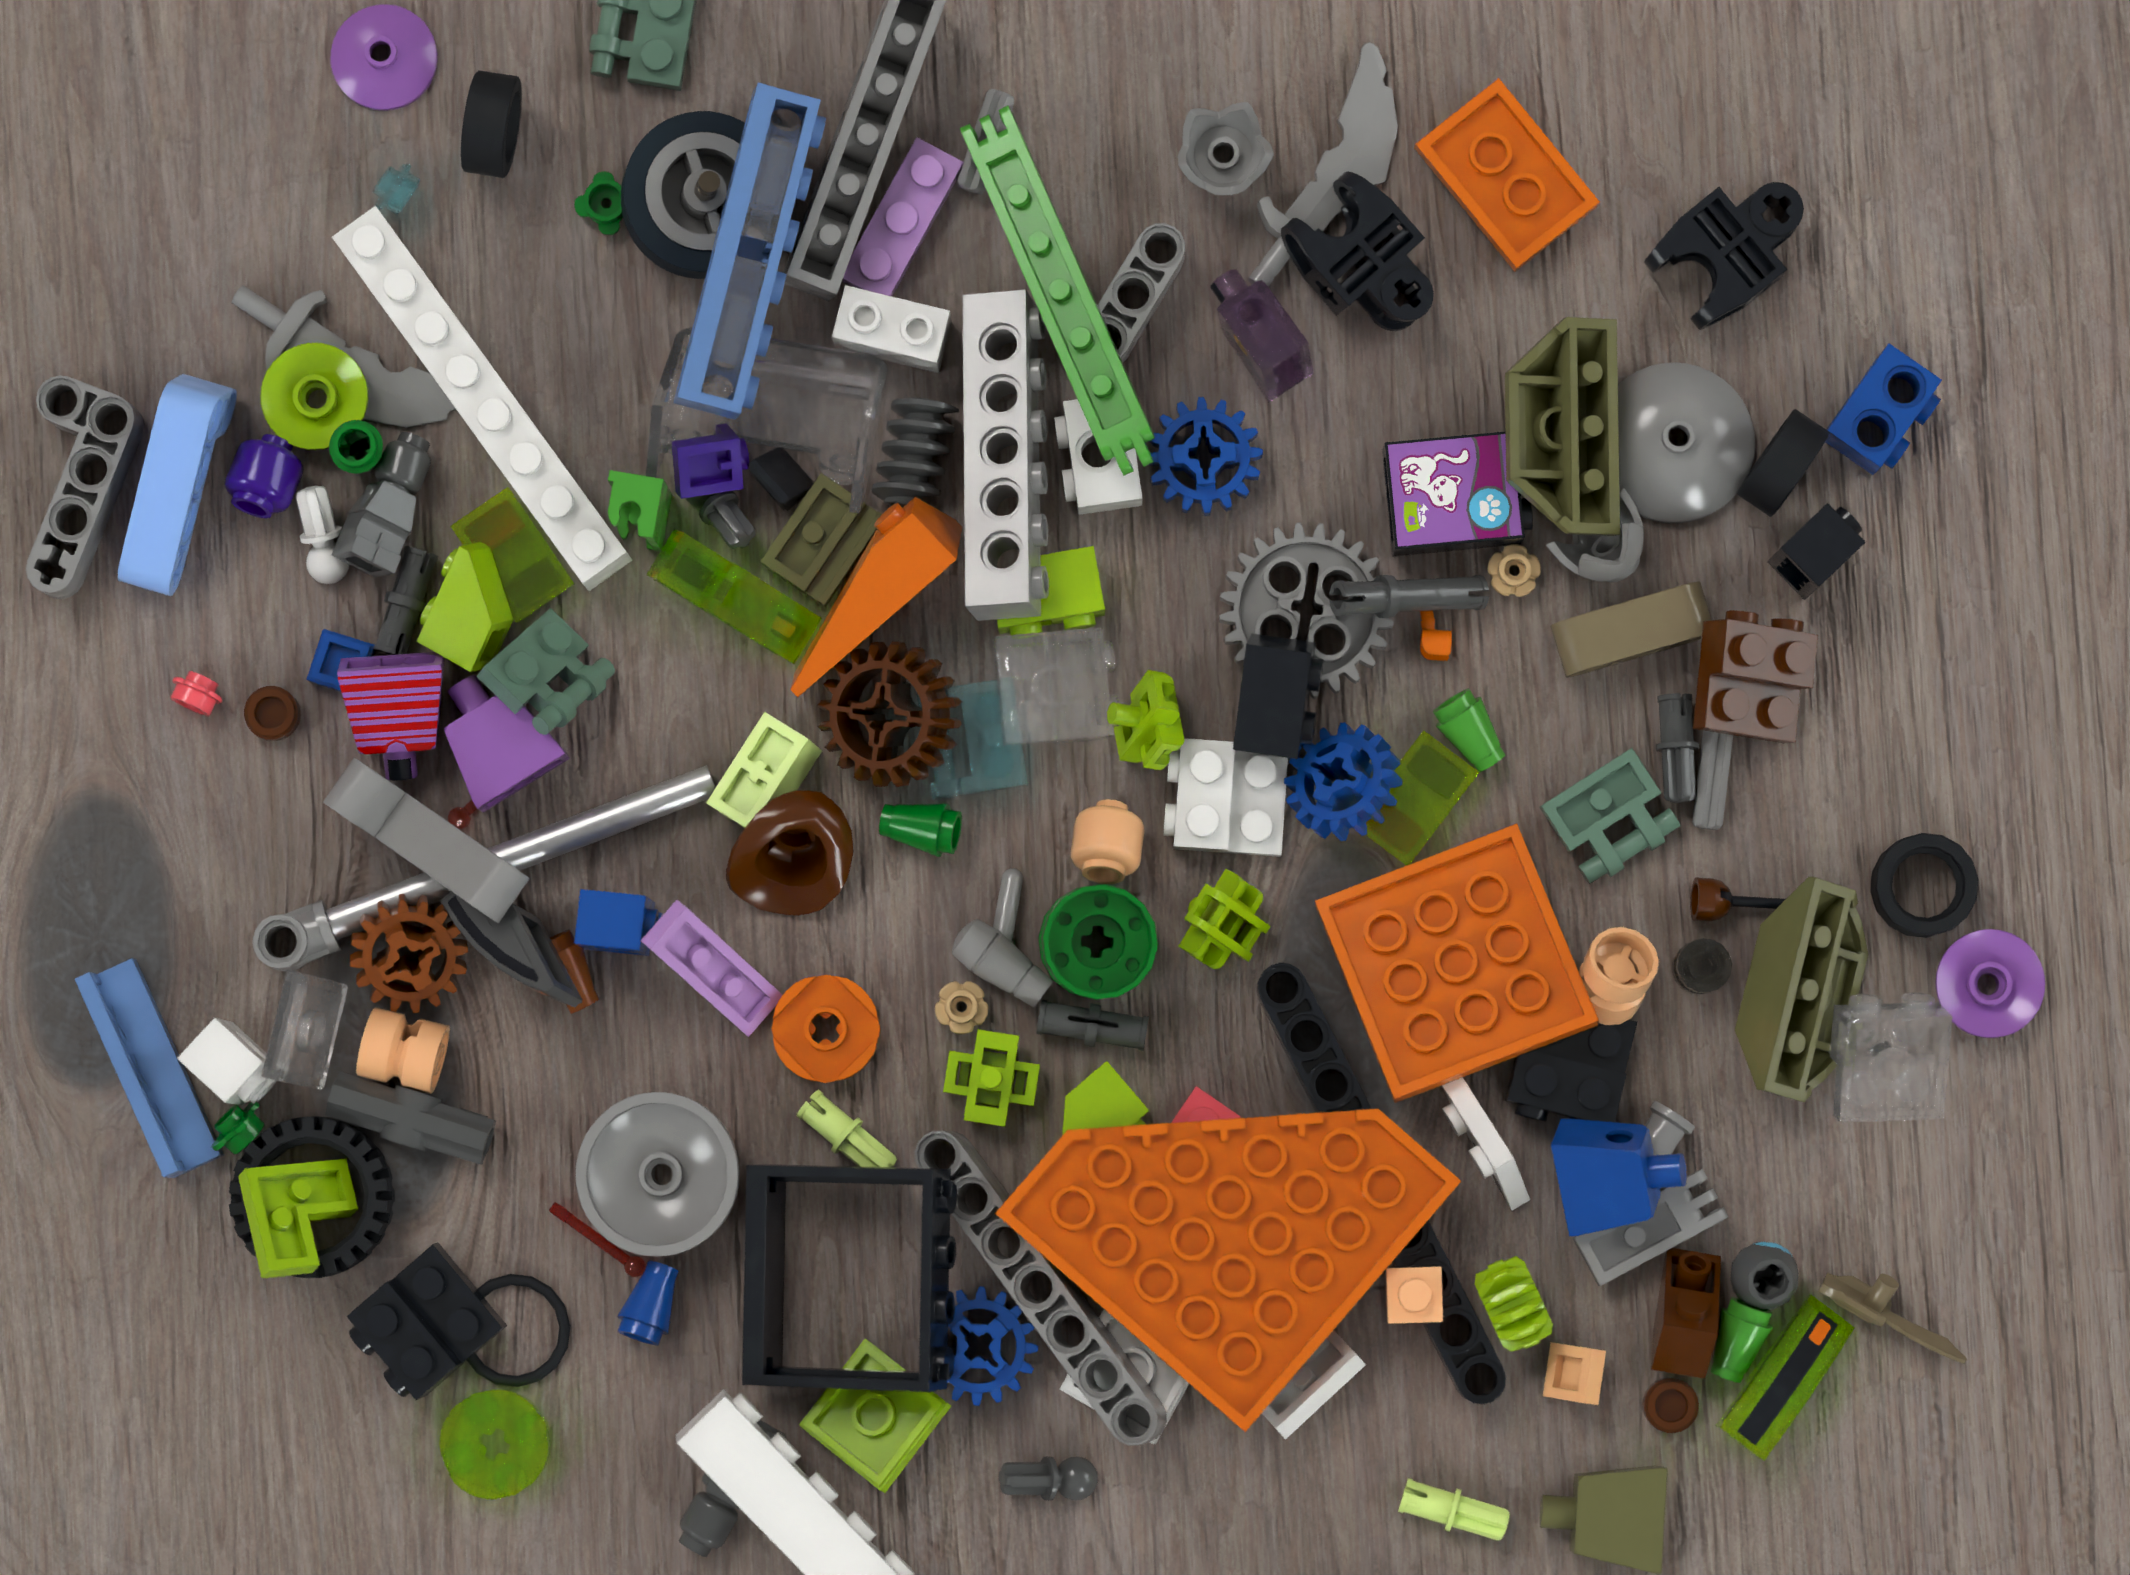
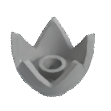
[1178,102,1274,195]
[1546,488,1644,583]

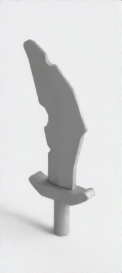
[1248,42,1398,292]
[232,285,456,428]

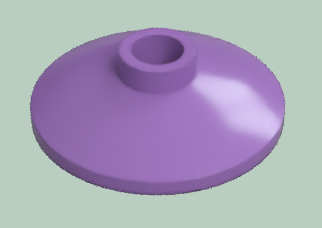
[330,4,438,111]
[1935,929,2045,1038]

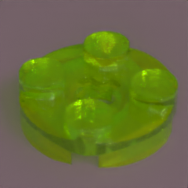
[439,1389,551,1500]

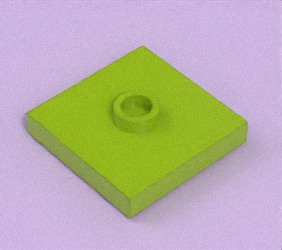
[799,1338,952,1493]

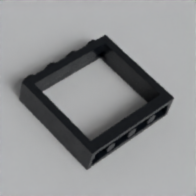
[742,1164,957,1392]

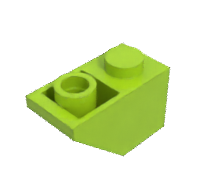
[416,542,514,672]
[997,546,1105,640]
[1062,1061,1150,1136]

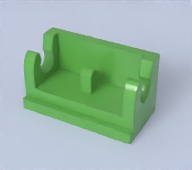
[608,470,672,552]

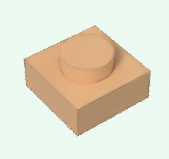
[1385,1267,1443,1324]
[1543,1342,1606,1405]

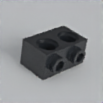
[1767,503,1866,600]

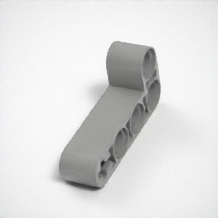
[26,375,144,599]
[323,757,530,923]

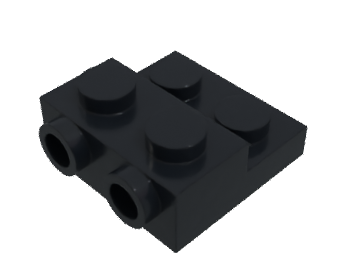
[1504,1020,1637,1122]
[346,1243,507,1400]

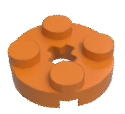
[772,975,881,1084]

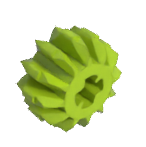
[1474,1256,1553,1352]

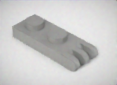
[1573,1169,1729,1286]

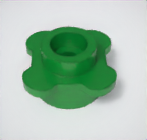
[574,171,623,235]
[211,1102,265,1155]

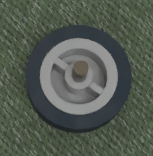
[621,111,745,279]

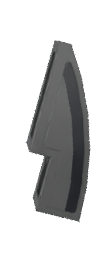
[440,891,583,1007]

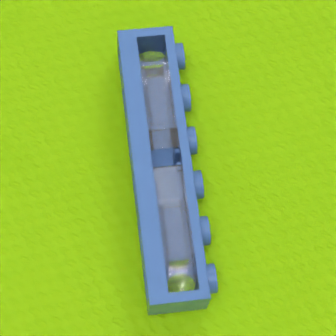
[673,83,826,420]

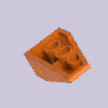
[790,497,962,697]

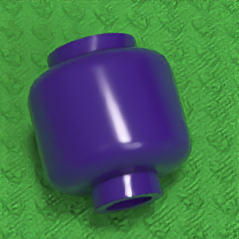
[224,434,304,518]

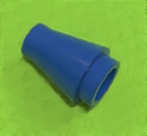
[617,1261,679,1346]

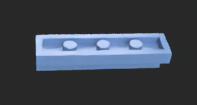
[75,958,224,1178]

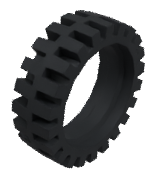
[229,1116,395,1278]

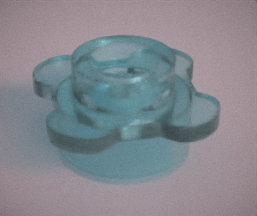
[373,163,420,215]

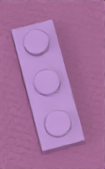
[842,137,963,296]
[641,900,782,1037]

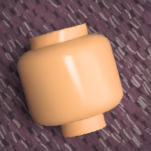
[1070,799,1145,884]

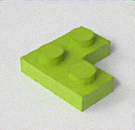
[238,1159,358,1279]

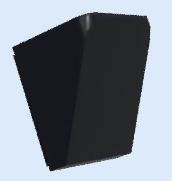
[749,447,814,511]

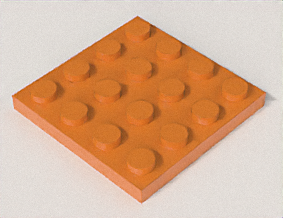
[1315,824,1599,1103]

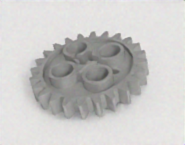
[1219,522,1394,699]

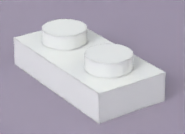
[1262,1330,1366,1439]

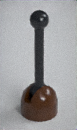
[1690,877,1786,922]

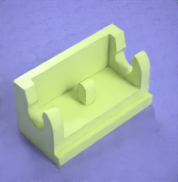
[706,712,822,828]

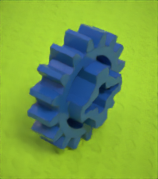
[1148,397,1263,516]
[1284,722,1403,841]
[947,1286,1039,1406]

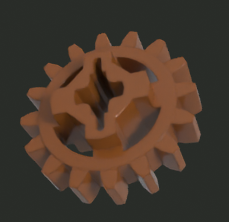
[350,894,468,1013]

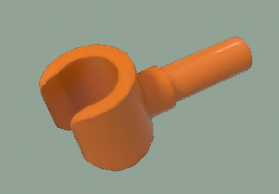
[1420,610,1452,661]

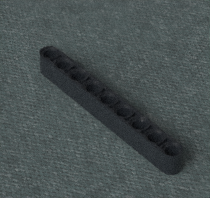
[1256,963,1506,1404]

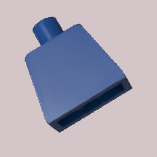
[1551,1118,1687,1236]

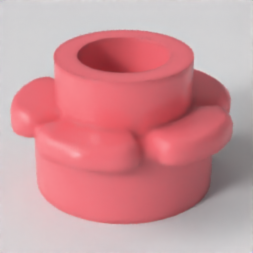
[170,671,222,717]

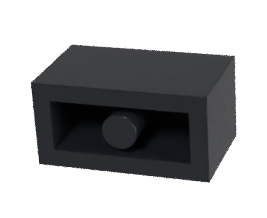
[1233,633,1324,759]

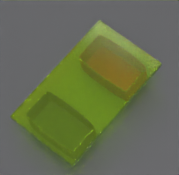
[450,487,575,623]
[1366,730,1480,866]

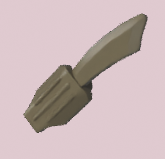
[1818,1273,1967,1364]

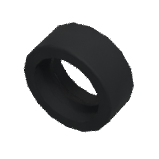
[460,70,522,178]
[1737,409,1830,517]
[1870,833,1979,938]

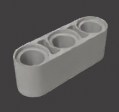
[1097,223,1185,363]

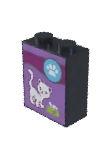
[1382,431,1533,556]

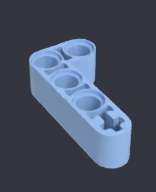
[117,374,237,596]

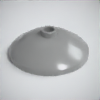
[1618,363,1755,523]
[576,1092,740,1257]

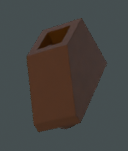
[1651,1248,1721,1379]

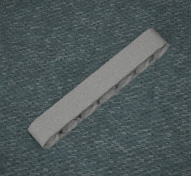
[915,1131,1167,1446]

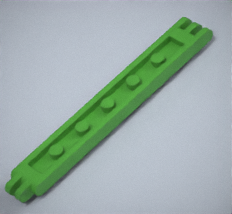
[960,105,1155,476]

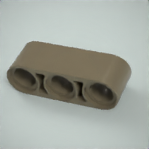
[1551,581,1712,678]

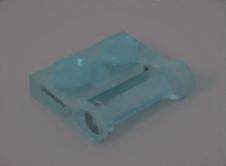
[916,677,1028,800]

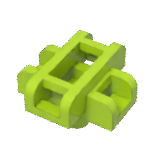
[1107,670,1185,770]
[1178,869,1271,969]
[943,1029,1040,1127]

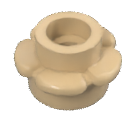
[1487,544,1541,597]
[935,981,989,1034]

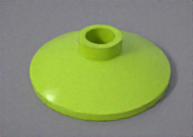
[260,343,369,450]

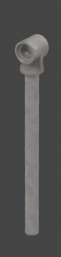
[252,765,716,972]

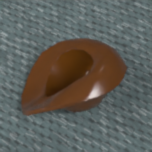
[726,790,854,916]

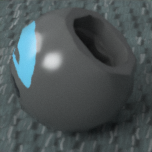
[1730,1242,1799,1310]

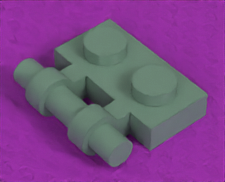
[589,0,697,91]
[476,608,615,735]
[1539,748,1681,884]

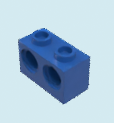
[1826,343,1942,475]
[574,889,663,956]

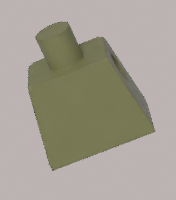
[1540,1466,1668,1574]

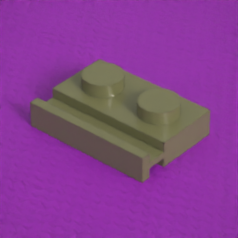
[760,473,882,607]

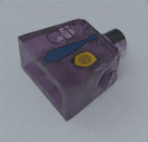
[1211,269,1314,402]

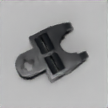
[1281,171,1434,331]
[1644,182,1804,330]

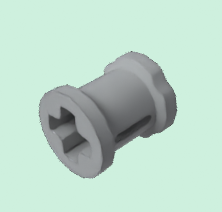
[1644,1101,1695,1155]

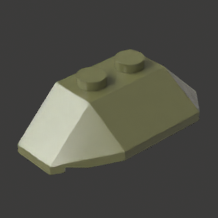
[1505,317,1620,536]
[1735,876,1868,1102]

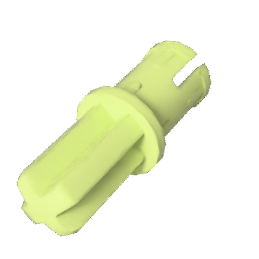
[796,1089,897,1167]
[1398,1478,1510,1540]

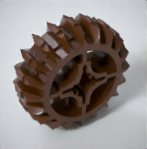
[817,641,963,787]

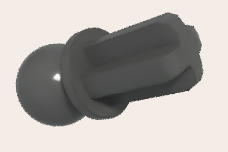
[685,491,756,549]
[999,1456,1098,1501]

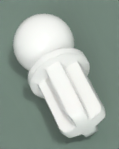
[296,486,349,584]

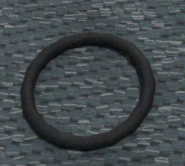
[467,1274,571,1387]

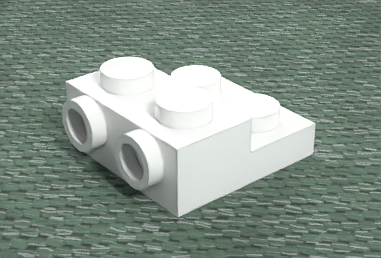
[1163,738,1288,857]

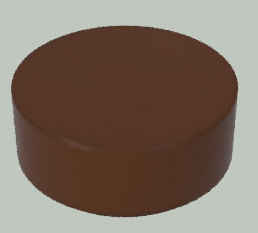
[244,686,301,741]
[1642,1378,1699,1433]

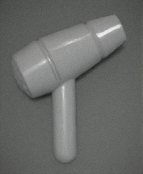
[952,868,1053,1007]

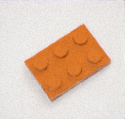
[1414,78,1600,272]

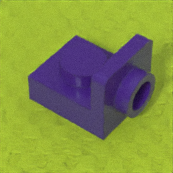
[671,423,749,499]

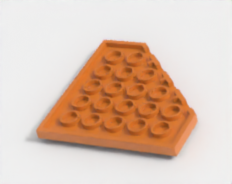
[995,1109,1461,1432]

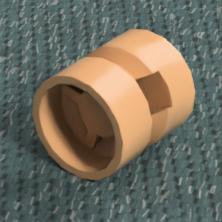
[1578,927,1659,1025]
[356,1007,450,1094]

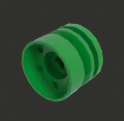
[1038,884,1158,999]

